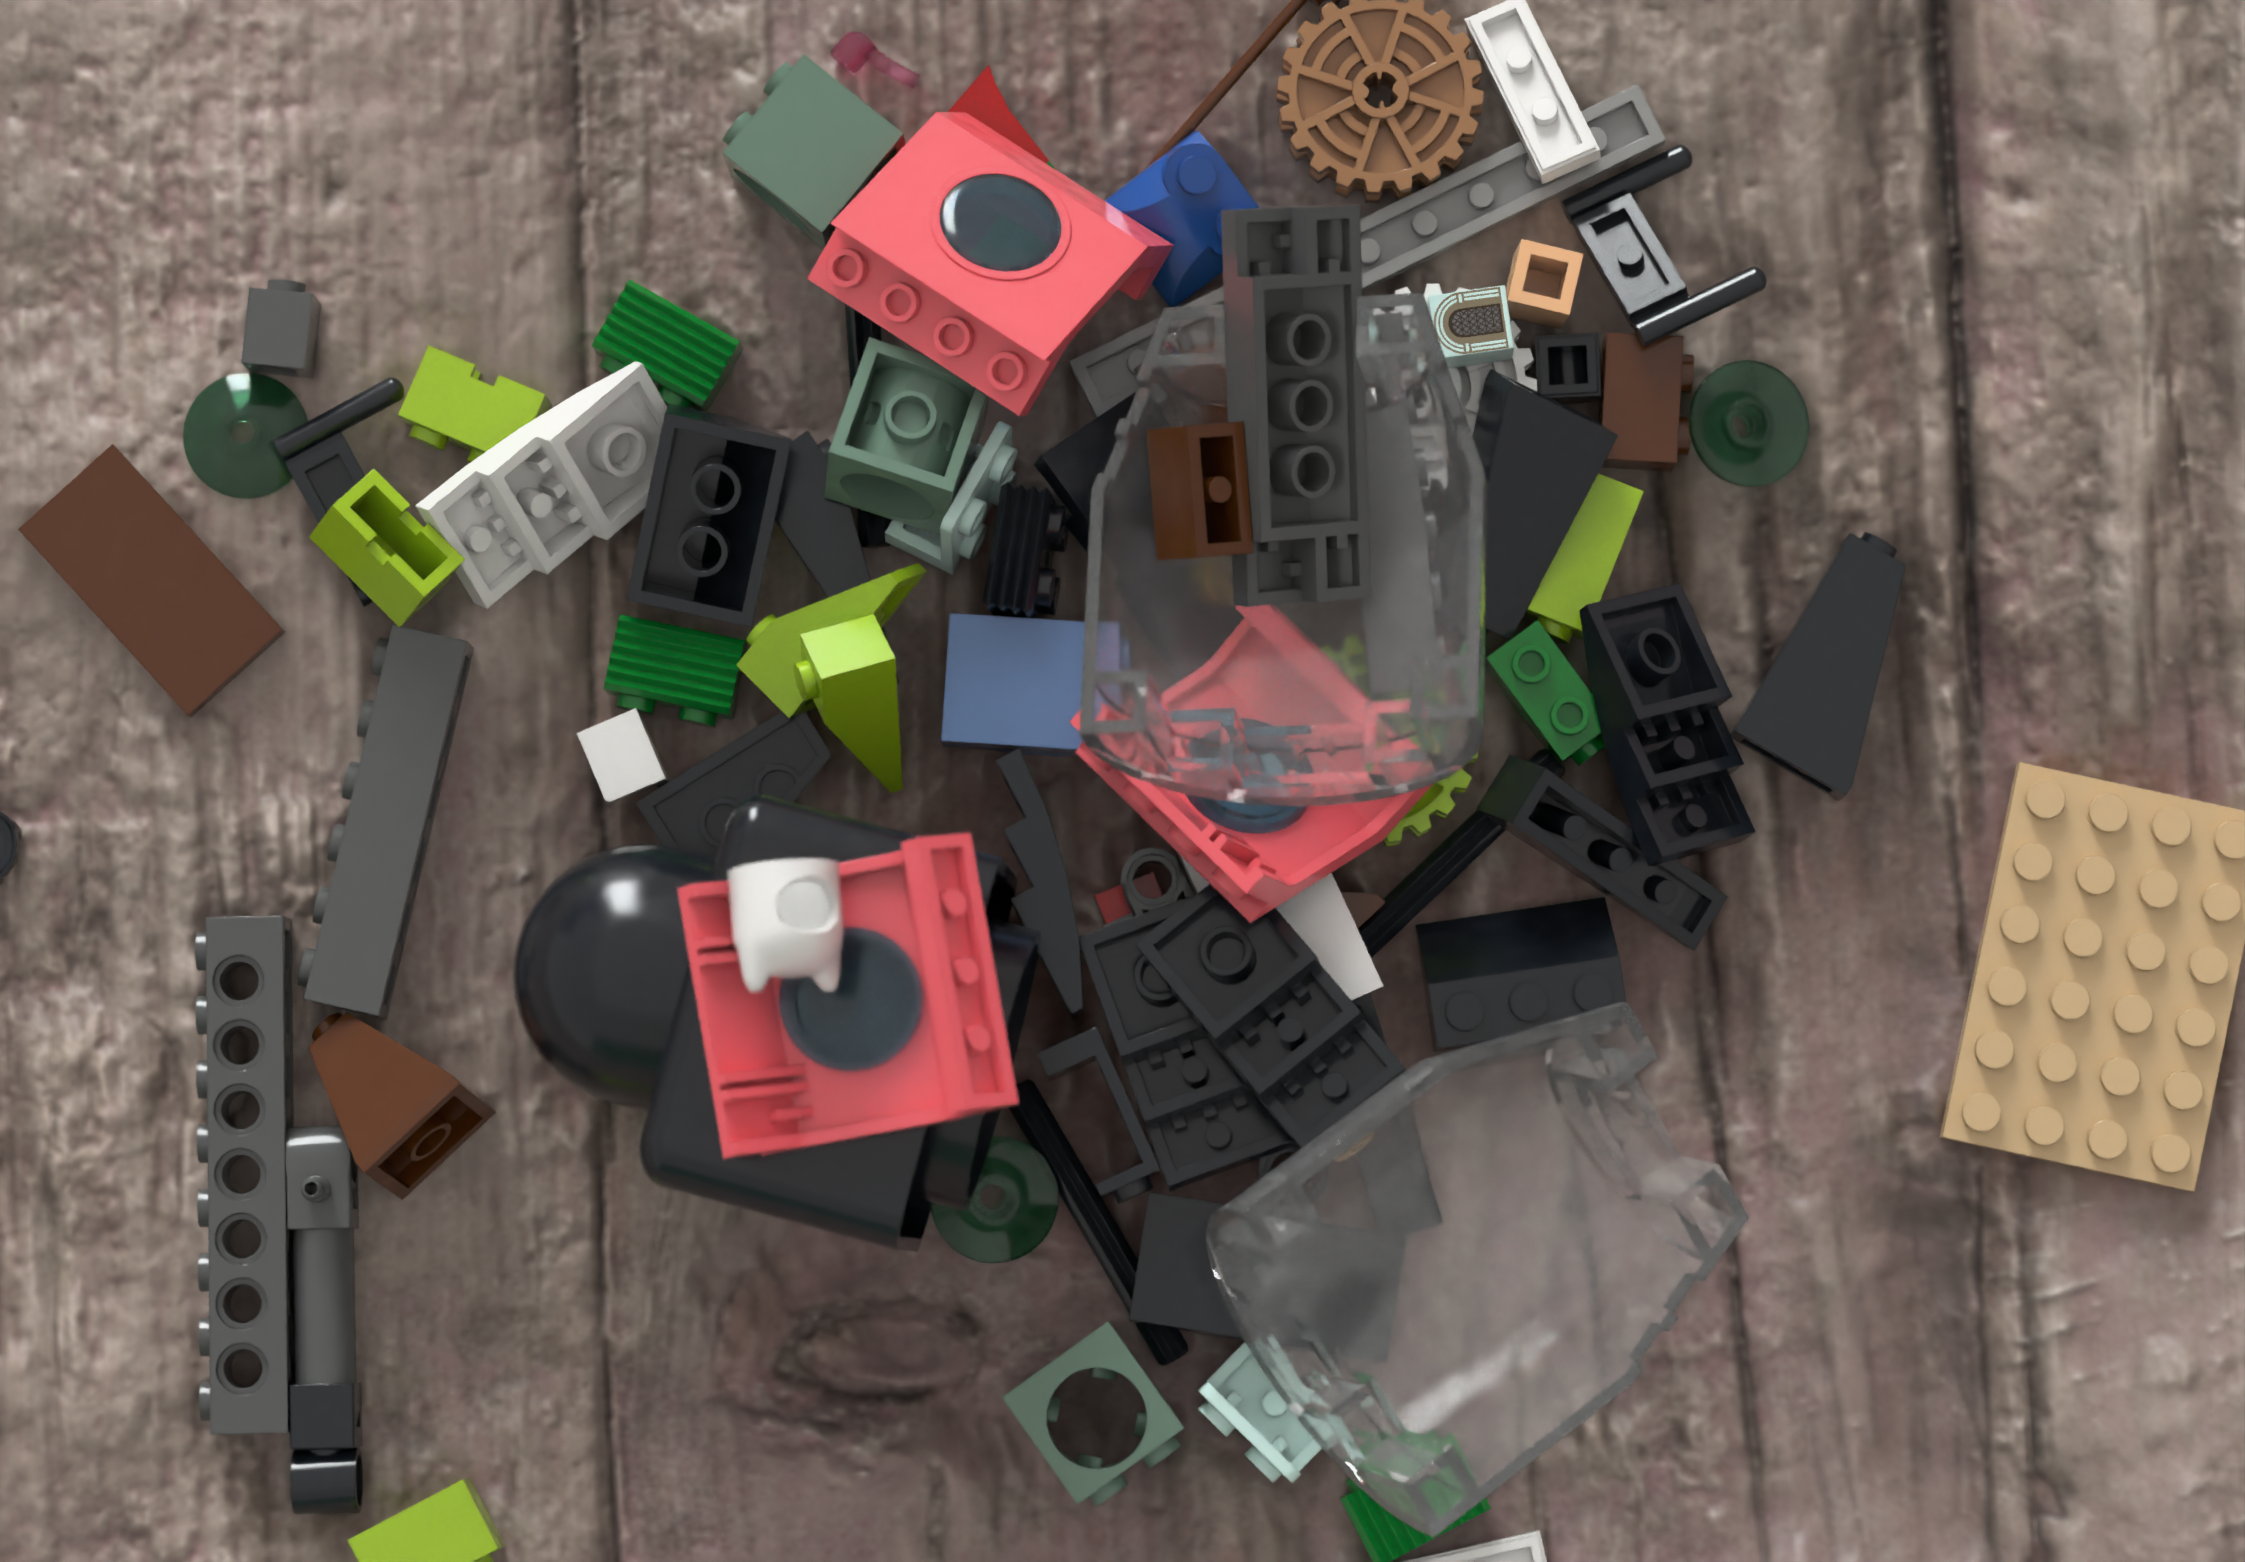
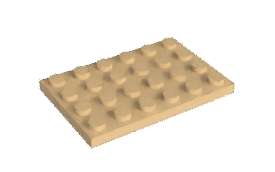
[1939,762,2245,1192]

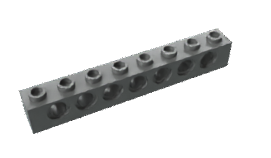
[195,915,295,1435]

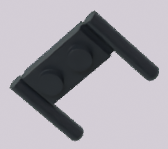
[1561,145,1767,347]
[273,377,405,607]

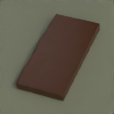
[18,444,285,717]

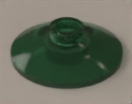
[1688,360,1809,487]
[183,373,308,499]
[930,1135,1059,1264]

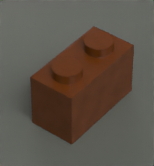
[1598,332,1694,472]
[1146,421,1254,560]

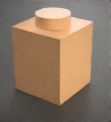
[1505,239,1584,329]

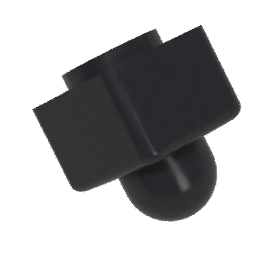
[513,795,1041,1252]

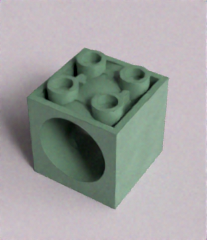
[723,54,905,250]
[824,337,989,535]
[1002,1321,1184,1507]

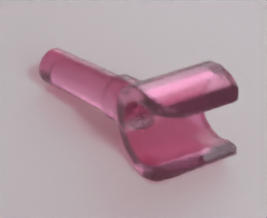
[831,31,921,89]

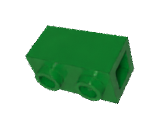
[1483,620,1605,766]

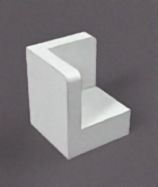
[577,708,669,803]

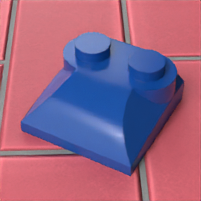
[1104,131,1259,309]

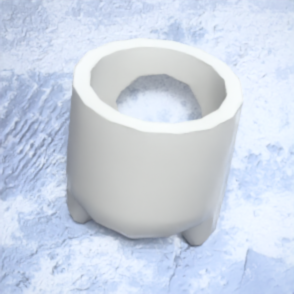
[728,858,844,992]

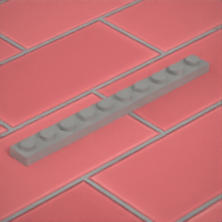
[1069,84,1666,418]

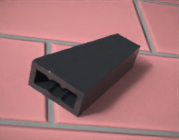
[1442,369,1618,640]
[1730,532,1906,801]

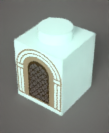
[1416,285,1514,370]

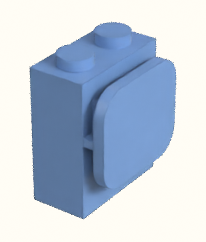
[941,613,1116,756]

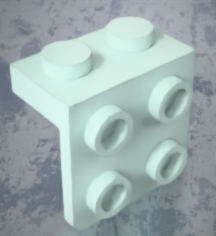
[885,421,1018,575]
[1197,1341,1344,1483]

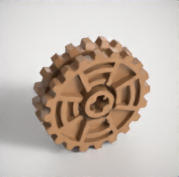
[1276,0,1484,204]

